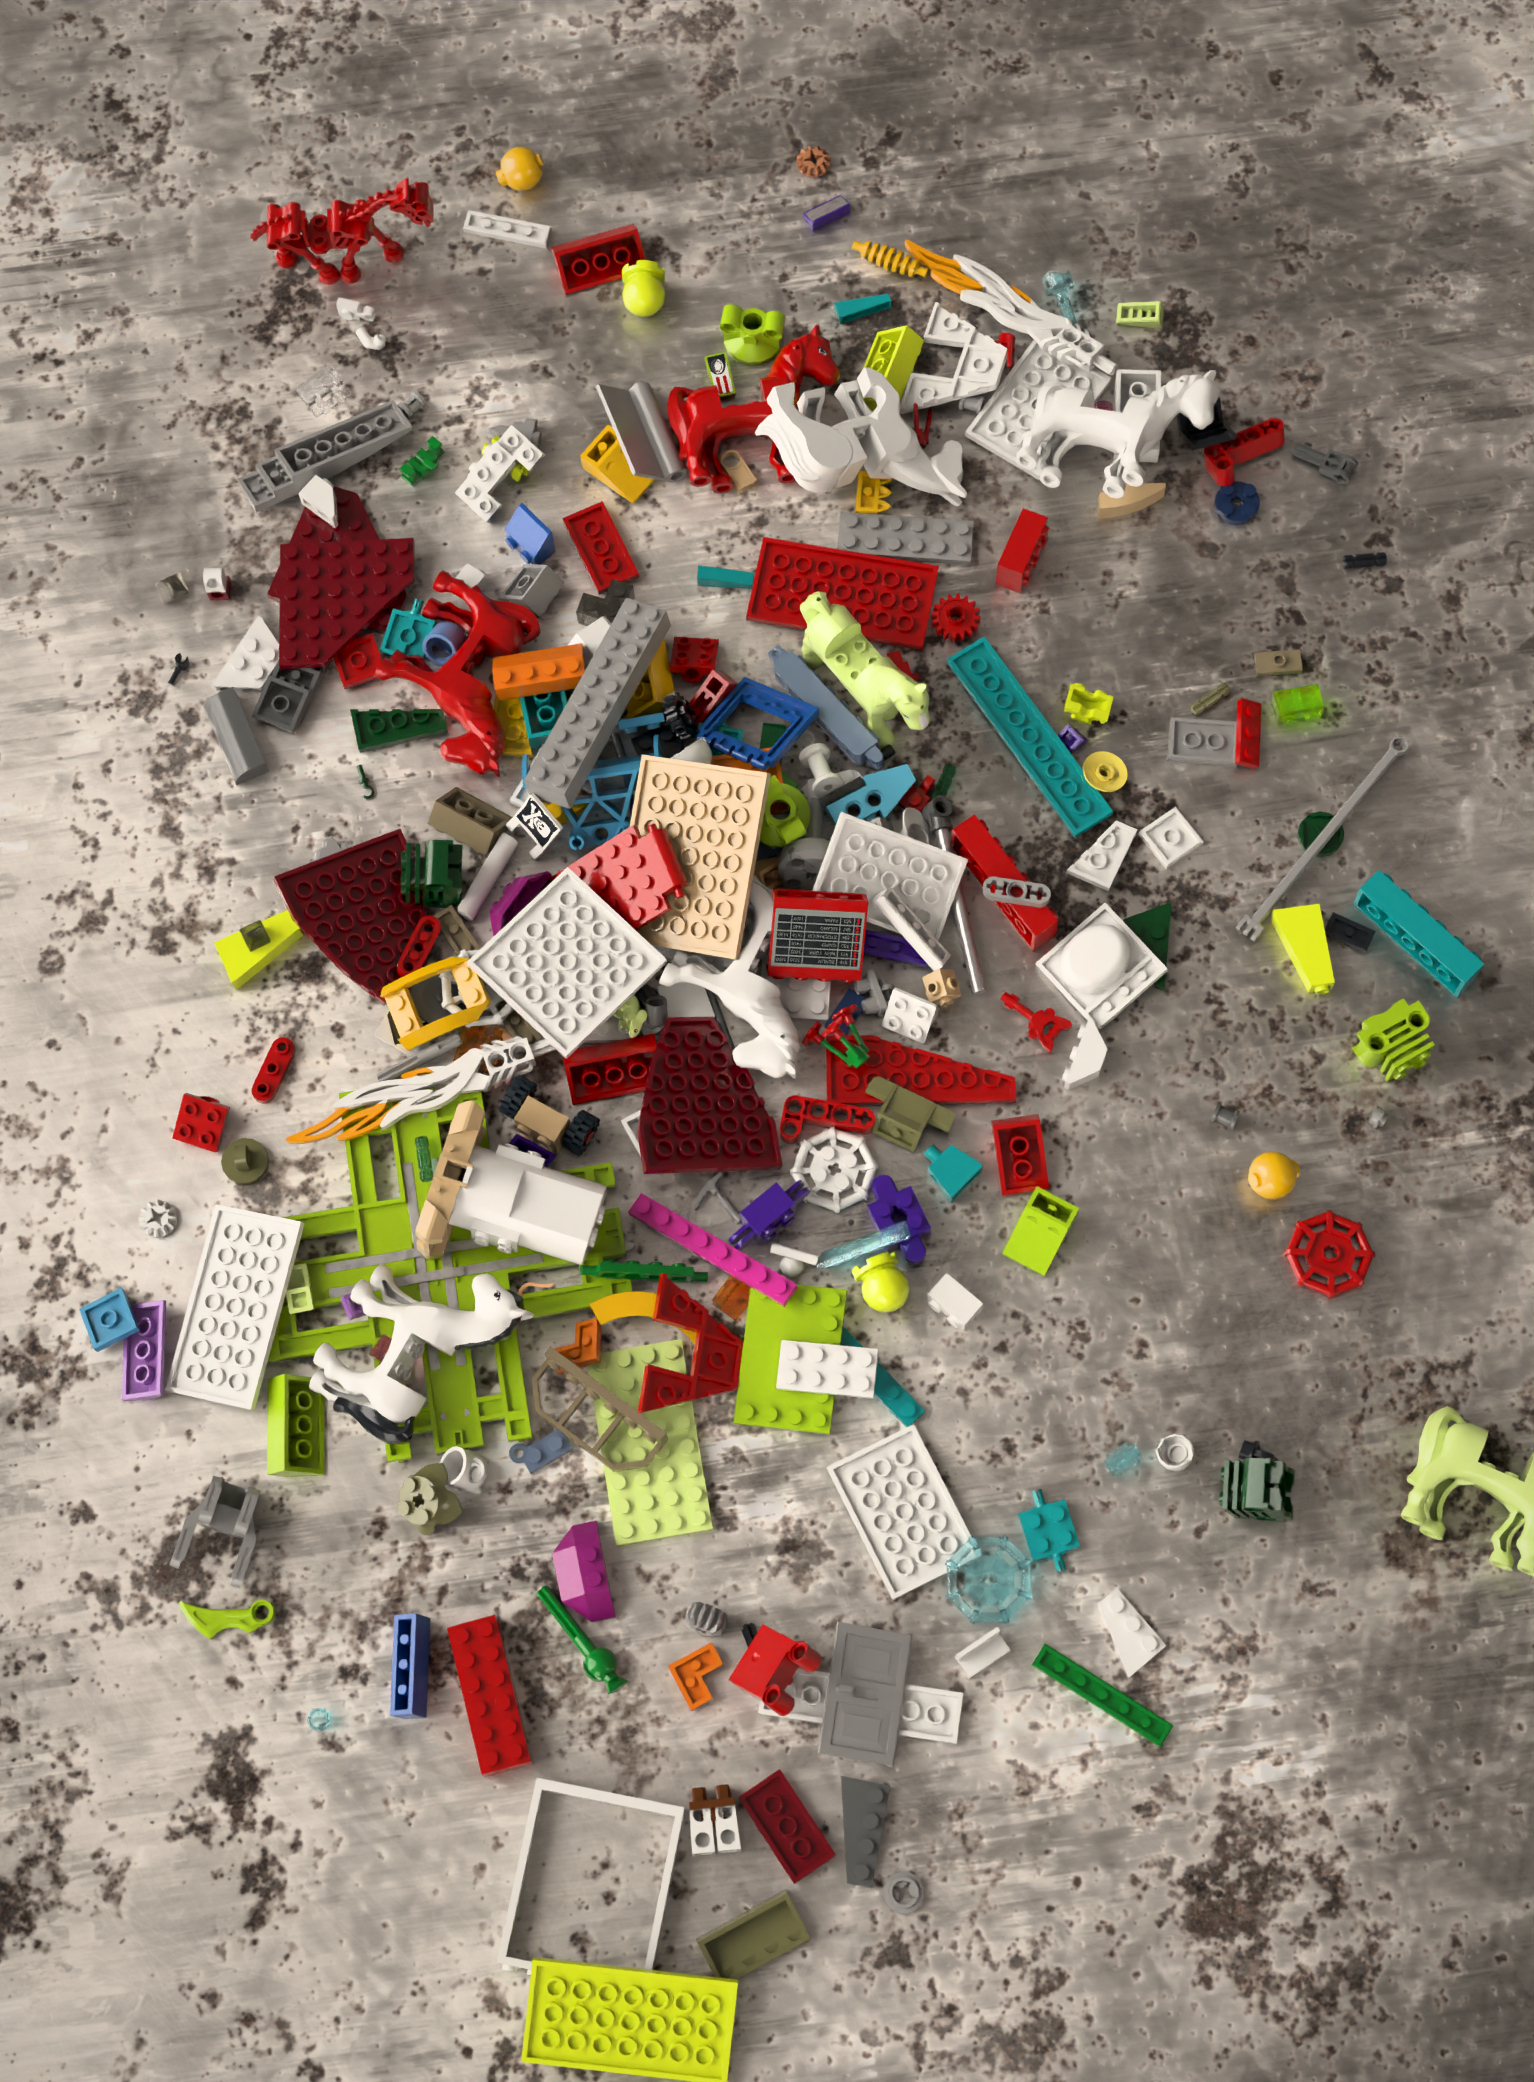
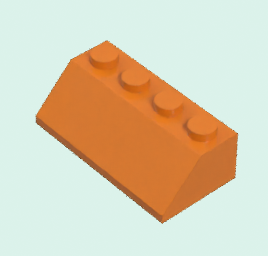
[492,643,586,701]

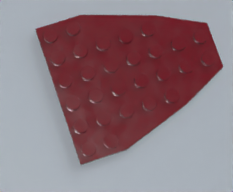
[273,829,427,1006]
[637,1017,783,1174]

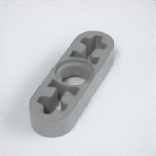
[983,877,1051,908]

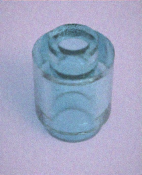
[1103,1442,1141,1477]

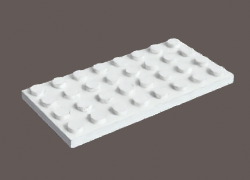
[165,1205,305,1411]

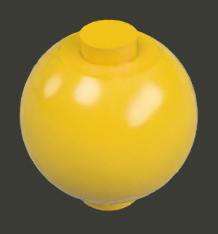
[496,147,544,191]
[1248,1151,1300,1199]

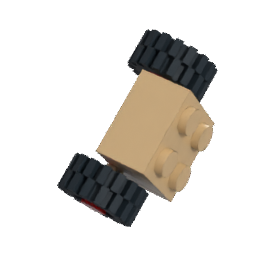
[499,1075,600,1156]

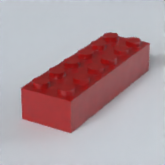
[951,814,1058,952]
[447,1615,533,1777]

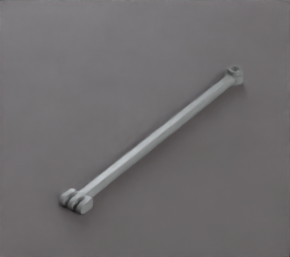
[1235,736,1409,942]

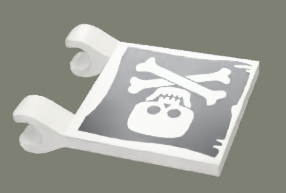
[506,793,563,860]

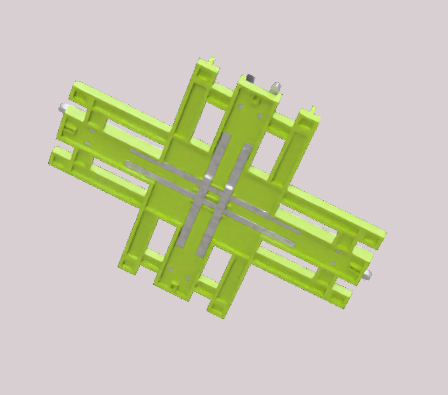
[267,1071,635,1463]

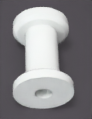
[799,743,844,799]

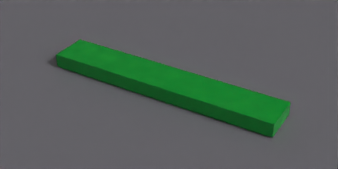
[1032,1644,1174,1748]

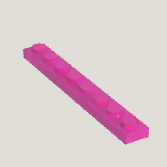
[628,1193,798,1307]

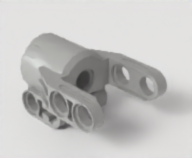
[169,1475,260,1588]

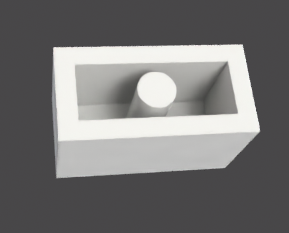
[927,1273,983,1330]

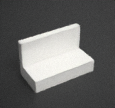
[955,1627,1011,1679]

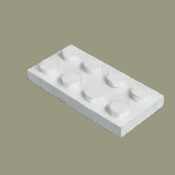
[776,1340,879,1399]

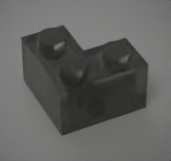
[576,579,635,626]

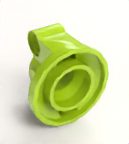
[720,304,786,366]
[759,775,810,848]

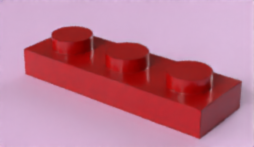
[1235,698,1262,769]

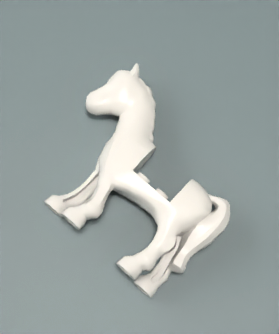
[1016,370,1220,499]
[659,875,800,1079]

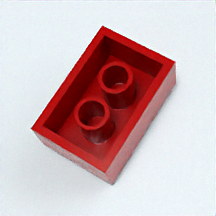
[996,508,1050,594]

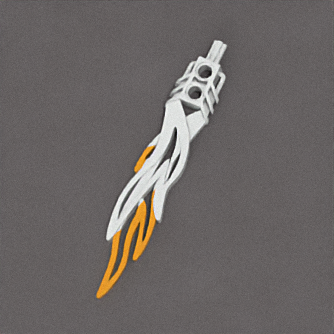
[905,240,1118,375]
[285,1036,556,1144]

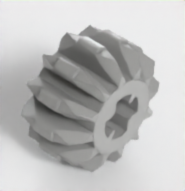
[685,1602,728,1638]

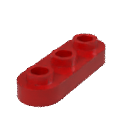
[397,915,441,977]
[251,1037,296,1104]

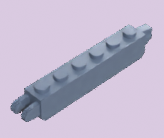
[768,645,885,771]

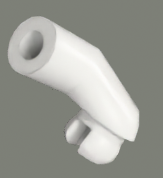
[356,327,386,350]

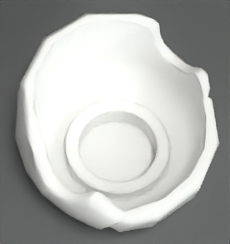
[1156,1434,1195,1472]

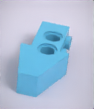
[825,764,916,827]

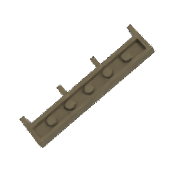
[532,1346,668,1472]

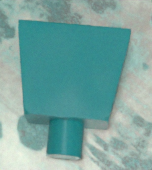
[924,1144,983,1203]

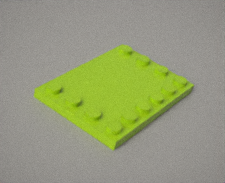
[734,1284,847,1435]

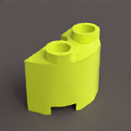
[1064,683,1113,724]

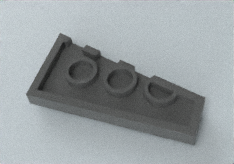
[841,1776,890,1888]

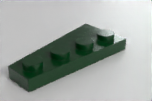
[350,709,448,753]

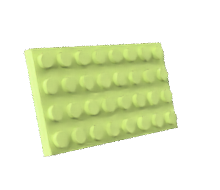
[588,1339,713,1547]

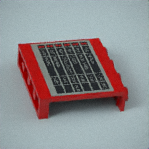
[766,889,869,983]

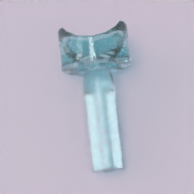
[1042,271,1077,326]

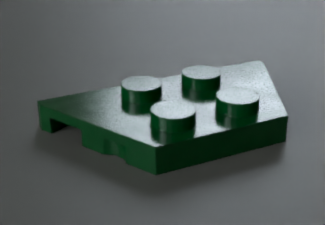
[1123,903,1171,991]

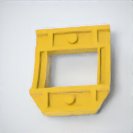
[380,956,492,1051]

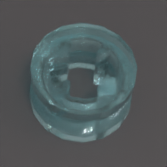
[308,1708,331,1731]

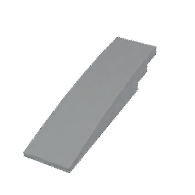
[237,400,413,513]

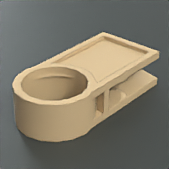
[720,450,757,495]

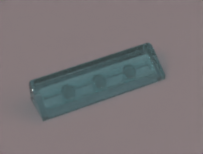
[817,1221,911,1269]

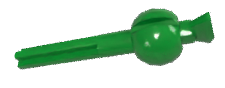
[536,1585,628,1694]

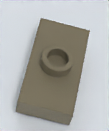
[1254,649,1303,677]

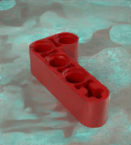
[1204,418,1285,486]
[780,1095,875,1144]

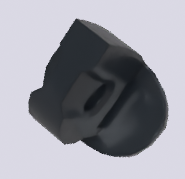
[1238,1440,1278,1461]

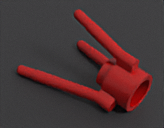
[994,333,1016,371]
[900,403,933,449]

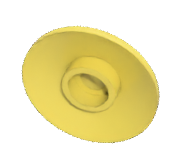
[1083,751,1128,792]

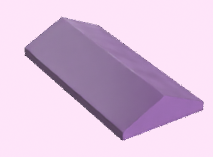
[122,1300,166,1401]

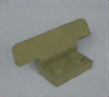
[865,1076,955,1152]

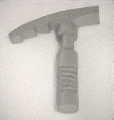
[694,1172,741,1225]

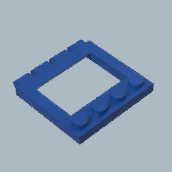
[697,677,820,771]

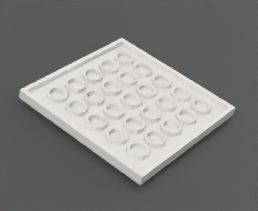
[467,867,667,1059]

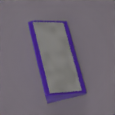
[803,195,851,231]

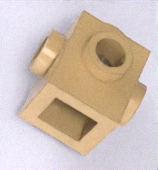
[922,968,961,1007]

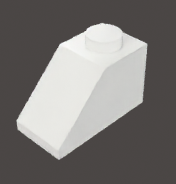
[298,475,338,528]

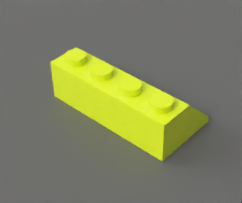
[862,325,924,413]

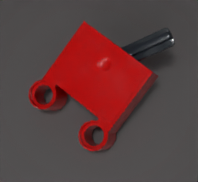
[728,1623,822,1716]

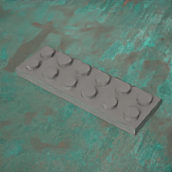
[837,512,974,565]

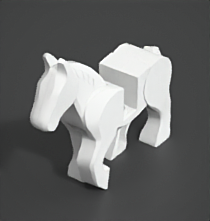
[755,367,967,506]

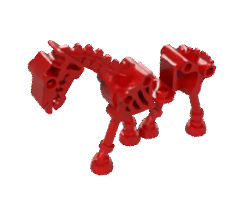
[250,178,434,285]

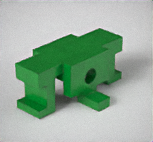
[399,436,444,486]

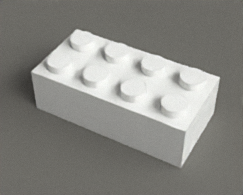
[1113,369,1161,463]

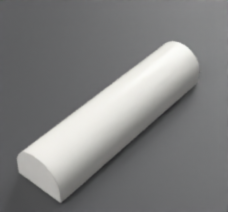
[457,832,518,921]
[873,886,951,971]

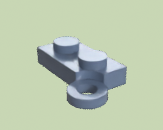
[509,1430,573,1474]

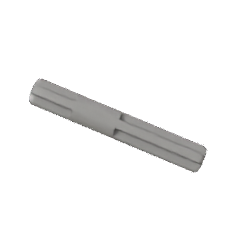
[377,1033,463,1082]

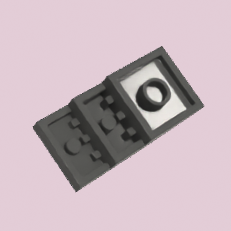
[252,659,332,733]

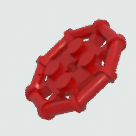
[1284,1210,1375,1298]

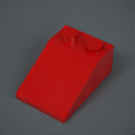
[991,1114,1049,1195]

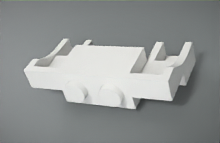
[455,425,546,522]

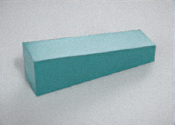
[834,294,891,324]
[697,565,754,589]

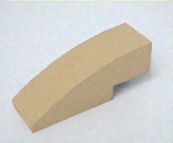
[1097,483,1166,519]

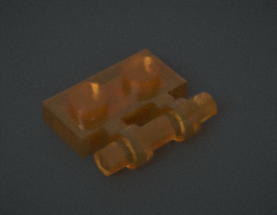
[453,1025,504,1074]

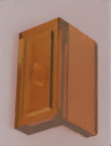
[712,1275,750,1321]

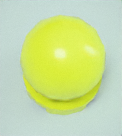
[622,260,665,317]
[852,1252,909,1313]

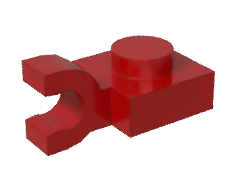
[898,775,935,812]

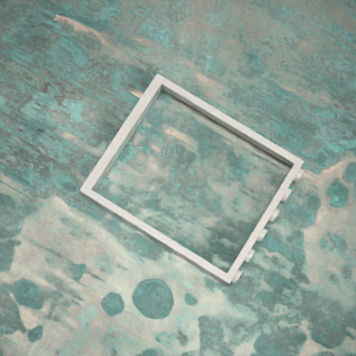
[497,1778,686,1975]

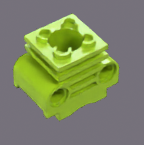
[1352,998,1435,1082]

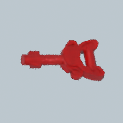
[1000,992,1072,1053]

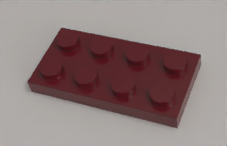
[738,1769,836,1884]

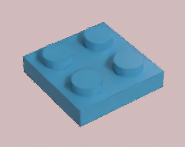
[618,713,665,734]
[79,1287,140,1352]

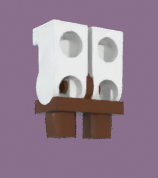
[689,1784,742,1857]

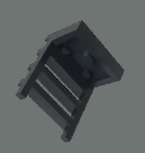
[1176,397,1237,451]

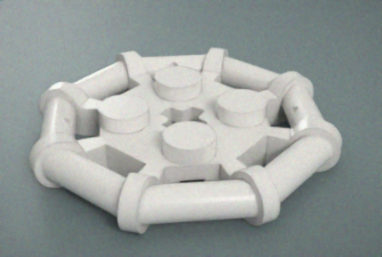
[439,949,514,1028]
[790,1126,879,1213]

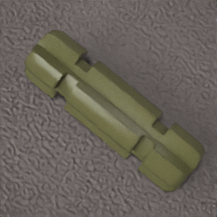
[1190,682,1231,716]

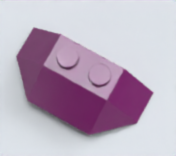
[489,871,552,936]
[552,1521,616,1622]

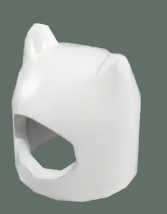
[440,1446,489,1494]

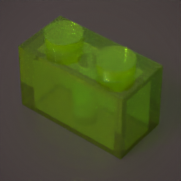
[1271,684,1324,726]

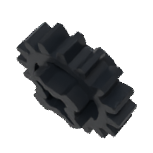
[663,692,698,741]

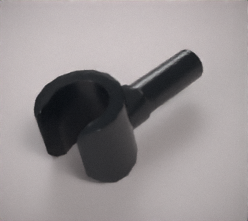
[168,653,189,685]

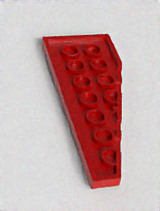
[826,1035,1016,1106]

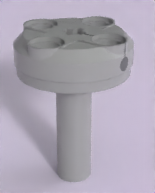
[778,798,830,891]

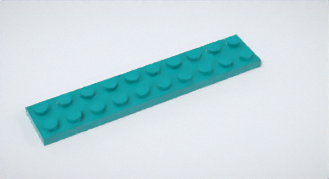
[947,636,1113,838]

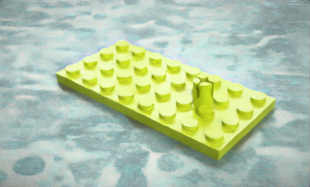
[521,1957,738,2082]

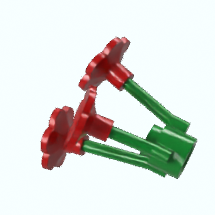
[802,1004,870,1069]

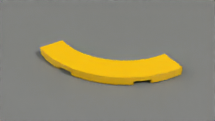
[589,1291,697,1345]

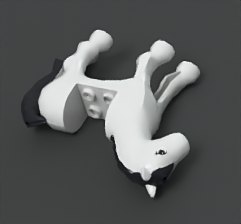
[309,1264,534,1445]

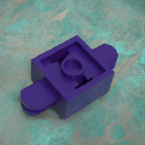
[867,1175,931,1264]
[728,1180,811,1251]

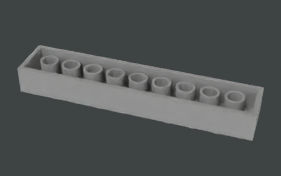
[524,598,671,809]

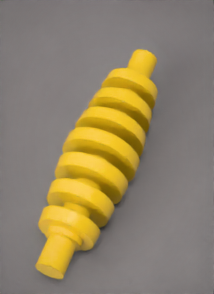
[852,240,928,277]

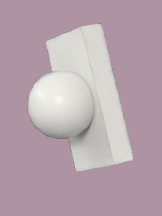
[770,1244,820,1278]

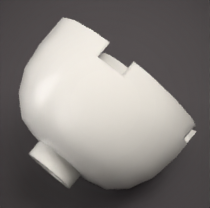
[670,737,712,764]

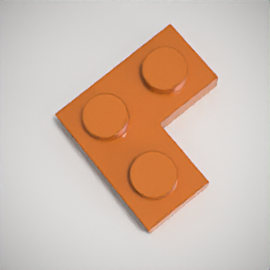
[554,1318,601,1374]
[668,1642,724,1711]

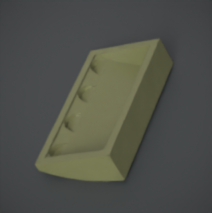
[696,1890,811,1980]

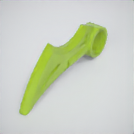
[179,1600,276,1640]

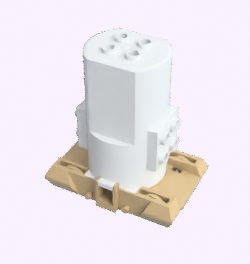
[415,1100,607,1265]

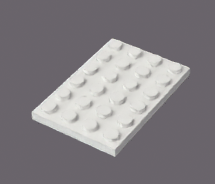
[965,340,1112,480]
[812,812,968,941]
[827,1424,981,1600]

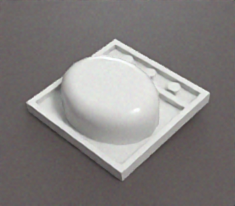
[1035,903,1168,1031]

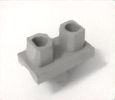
[854,970,895,1017]

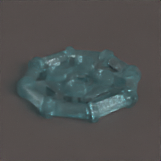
[945,1535,1032,1624]

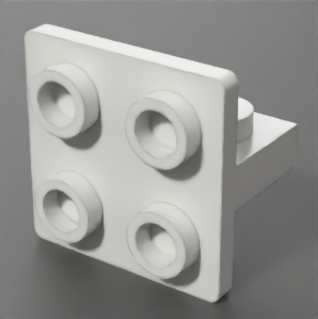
[882,988,940,1043]

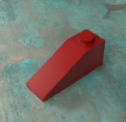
[689,670,738,732]

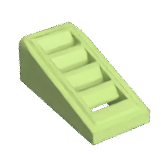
[1116,301,1164,328]

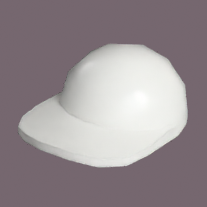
[900,808,930,845]

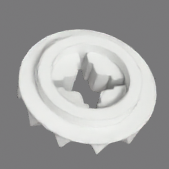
[138,1200,177,1238]

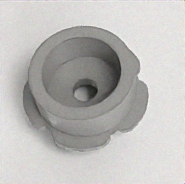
[1368,1106,1389,1128]

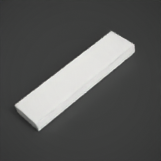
[463,210,552,249]

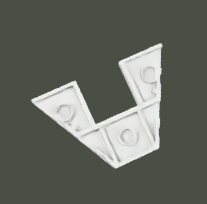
[900,302,1007,414]

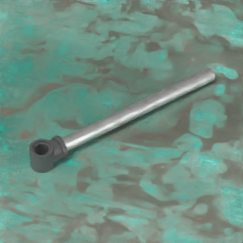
[922,795,986,995]

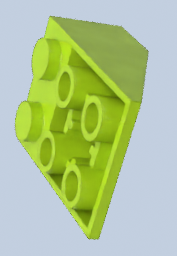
[1002,1186,1079,1276]

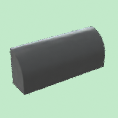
[204,687,270,785]

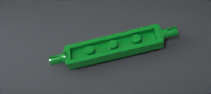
[580,1259,708,1283]

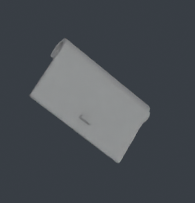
[596,381,687,482]

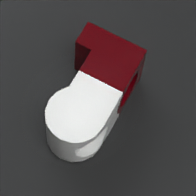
[203,568,231,600]

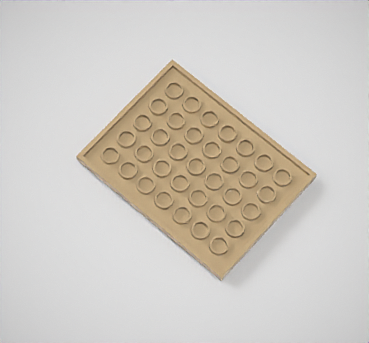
[630,755,771,960]

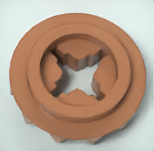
[797,145,831,177]

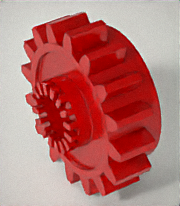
[931,593,981,643]

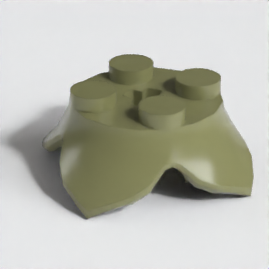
[397,1463,463,1535]

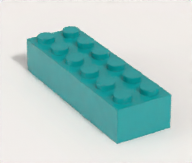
[1353,870,1484,998]

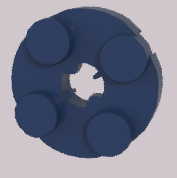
[1214,481,1260,525]

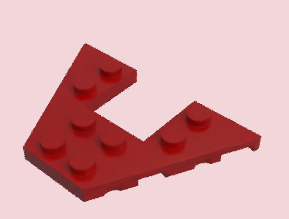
[638,1273,744,1413]

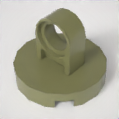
[221,1138,270,1186]

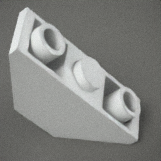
[1062,1019,1108,1090]

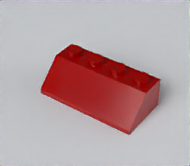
[551,224,645,295]
[563,1033,657,1105]

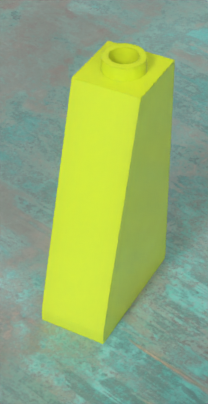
[1271,904,1335,995]
[214,910,303,989]

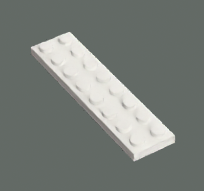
[758,1668,963,1744]

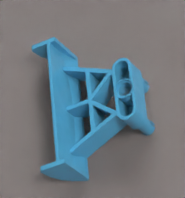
[522,734,663,850]

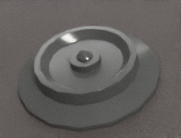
[410,974,467,1024]

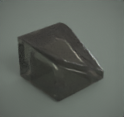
[155,572,189,603]
[240,920,271,952]

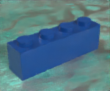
[390,1614,430,1719]

